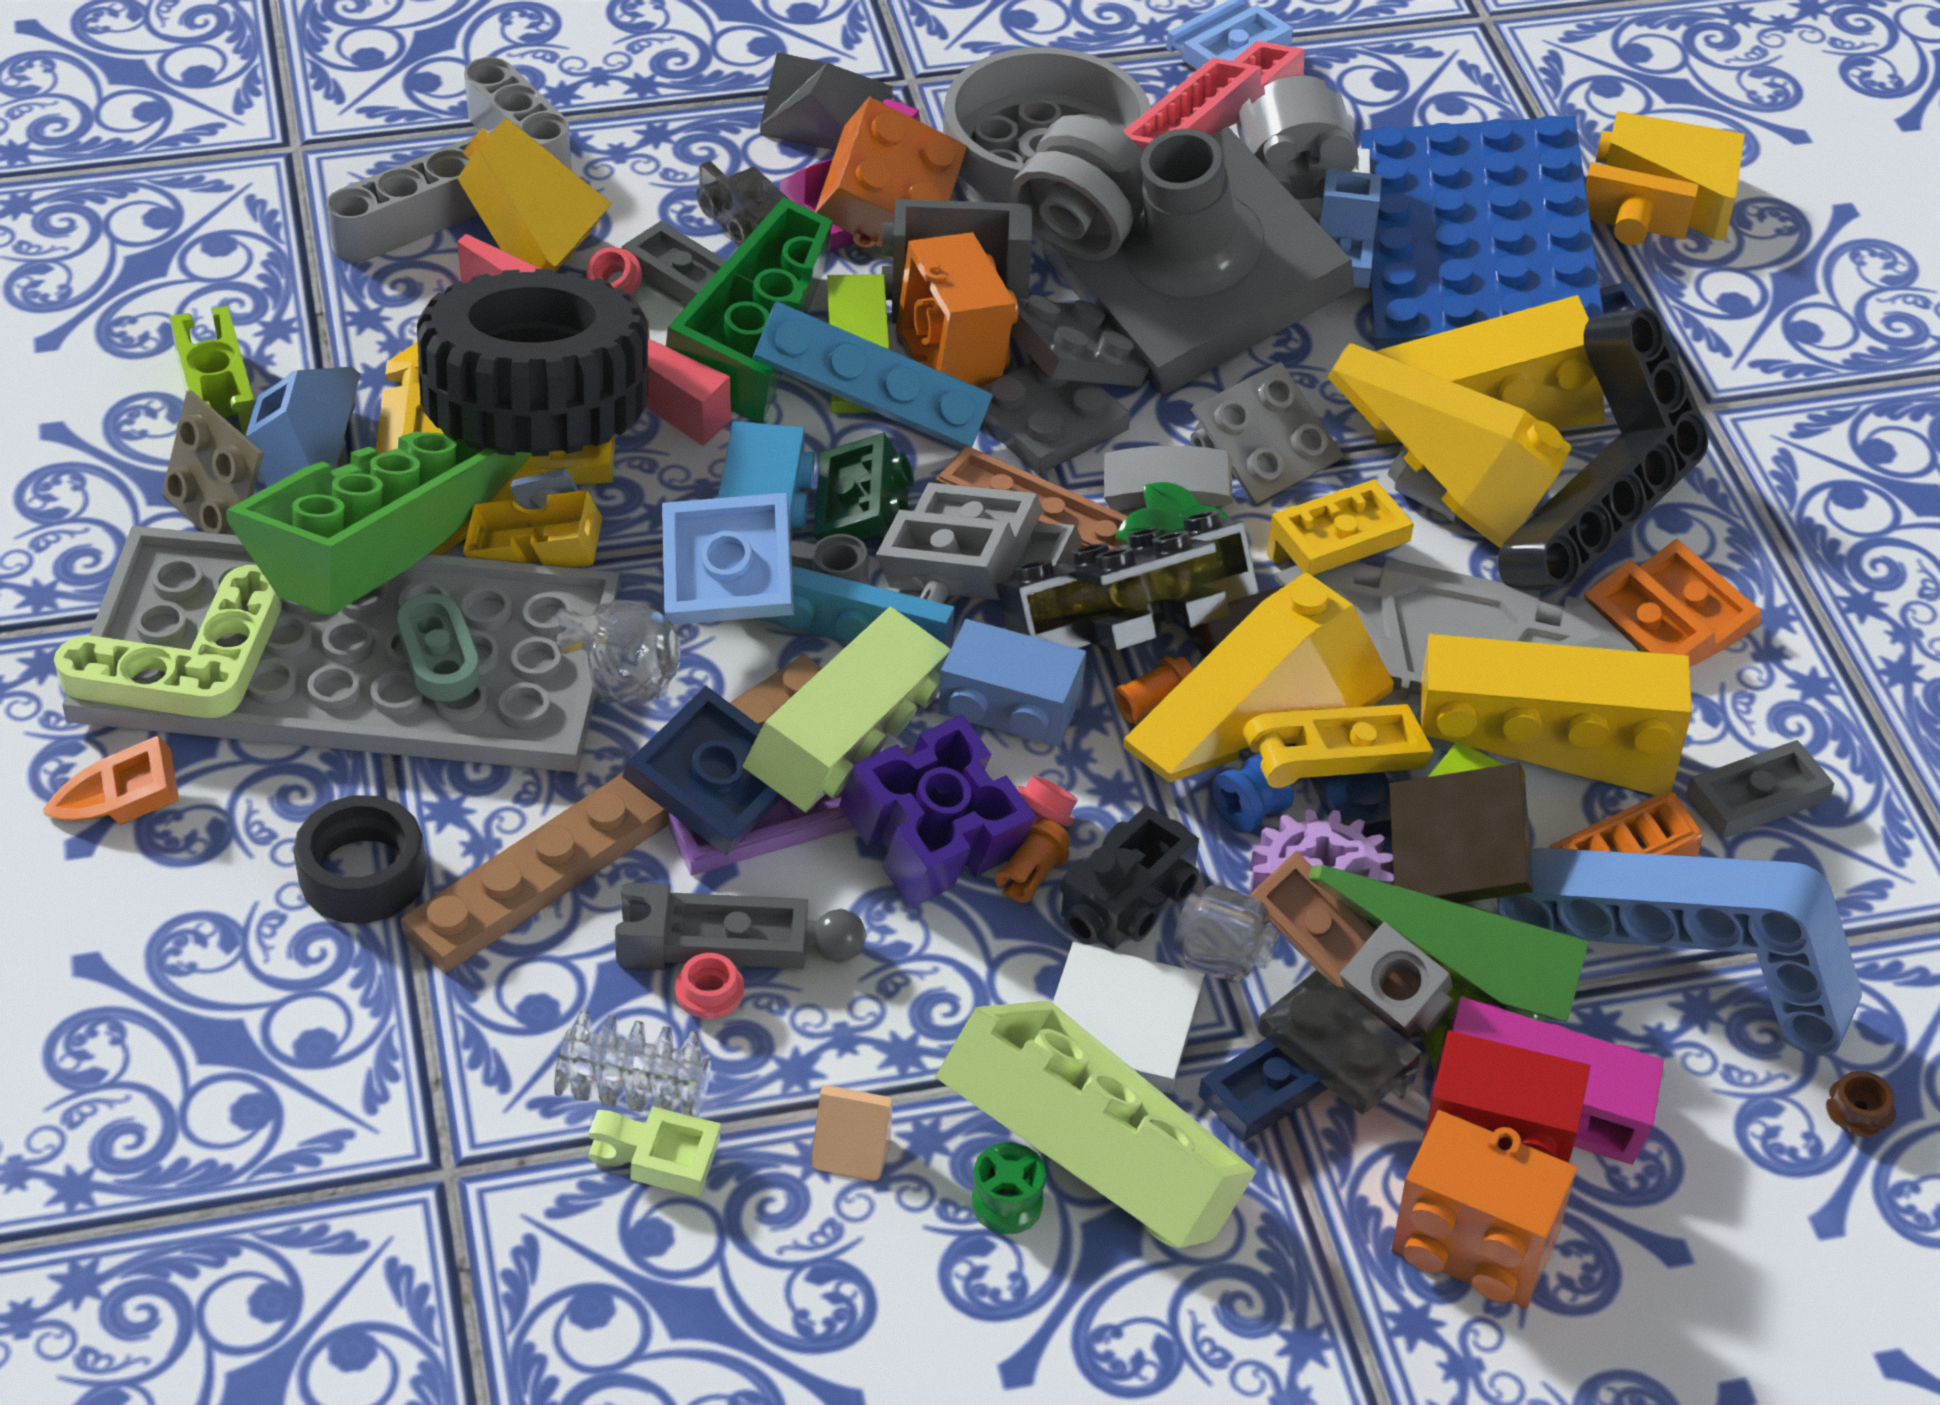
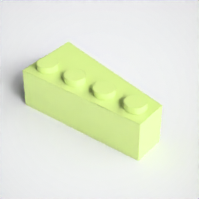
[935,1000,1257,1248]

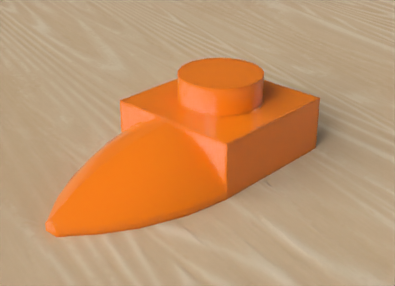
[43,736,179,825]

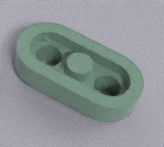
[397,594,480,702]

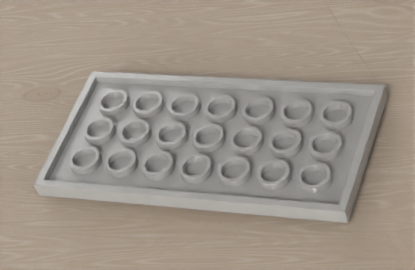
[62,526,621,773]

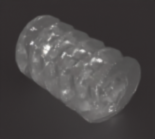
[554,1010,711,1118]

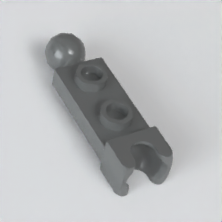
[615,883,867,970]

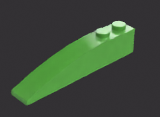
[227,431,532,616]

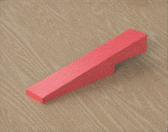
[1122,41,1305,151]
[457,234,731,446]

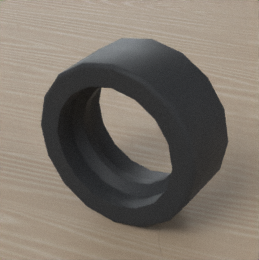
[293,795,427,923]

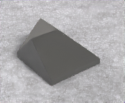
[760,52,893,151]

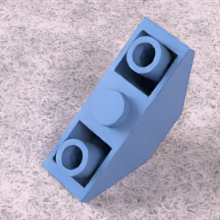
[245,366,360,488]

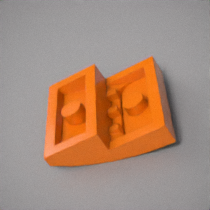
[1584,538,1761,667]

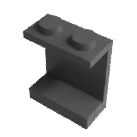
[882,199,1032,324]

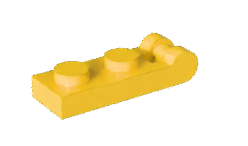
[1243,704,1434,788]

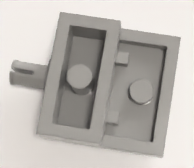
[876,482,1043,604]

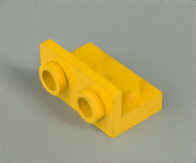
[1267,479,1414,576]

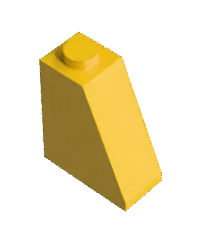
[1595,111,1745,241]
[457,117,612,273]

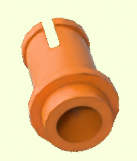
[1114,656,1194,724]
[995,819,1071,903]

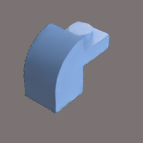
[1319,169,1382,288]

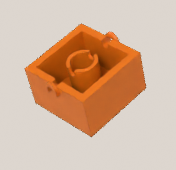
[815,96,967,248]
[895,232,1018,388]
[1391,1110,1578,1308]

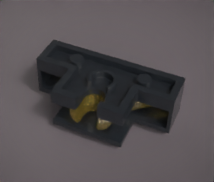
[997,511,1259,650]

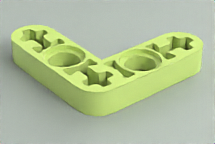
[54,565,282,718]

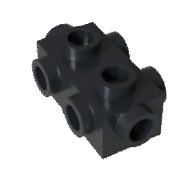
[1060,805,1200,950]

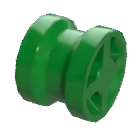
[972,1142,1046,1234]

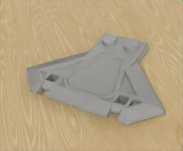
[1274,558,1638,756]

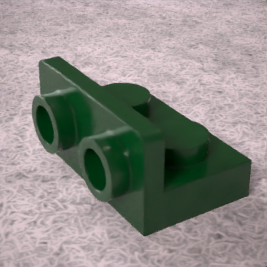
[813,432,914,542]

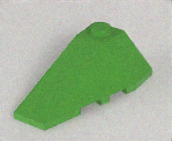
[1308,865,1589,1022]

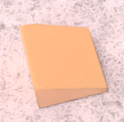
[812,1085,892,1181]

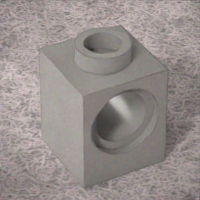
[1339,921,1453,1040]

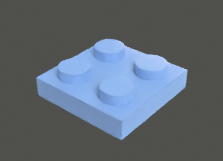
[662,493,794,625]

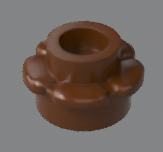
[1826,1071,1896,1137]

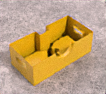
[463,490,603,568]

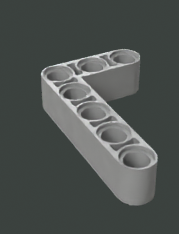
[326,57,572,262]

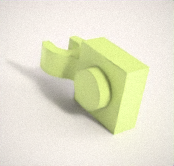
[588,1106,721,1198]

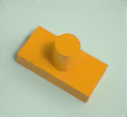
[1585,162,1699,245]

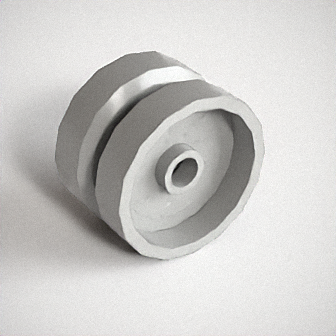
[1009,115,1144,261]

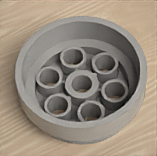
[943,47,1151,203]

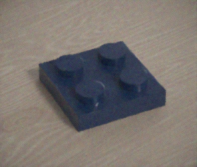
[622,686,783,856]

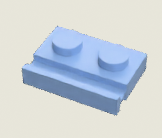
[1166,0,1293,70]

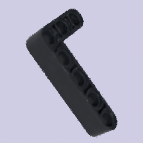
[1498,308,1708,590]

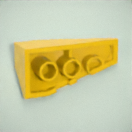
[1327,343,1572,548]
[1123,572,1394,783]

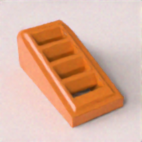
[1549,792,1703,857]

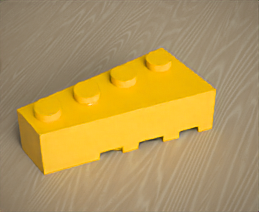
[1369,295,1606,444]
[1421,634,1692,796]

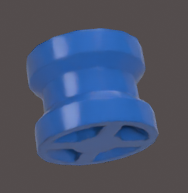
[1212,754,1294,833]

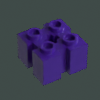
[839,714,1036,909]

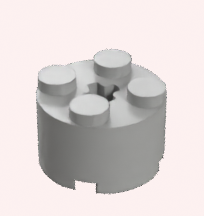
[1237,75,1358,200]

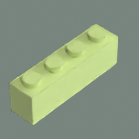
[742,606,951,813]

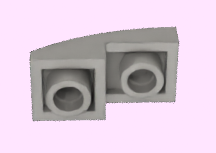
[1104,445,1233,511]

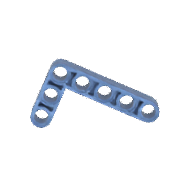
[1497,848,1862,1056]

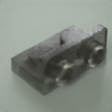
[696,161,790,247]

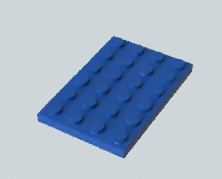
[1361,116,1603,351]

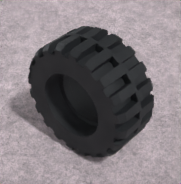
[417,269,648,456]

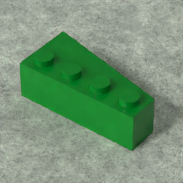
[666,197,833,424]

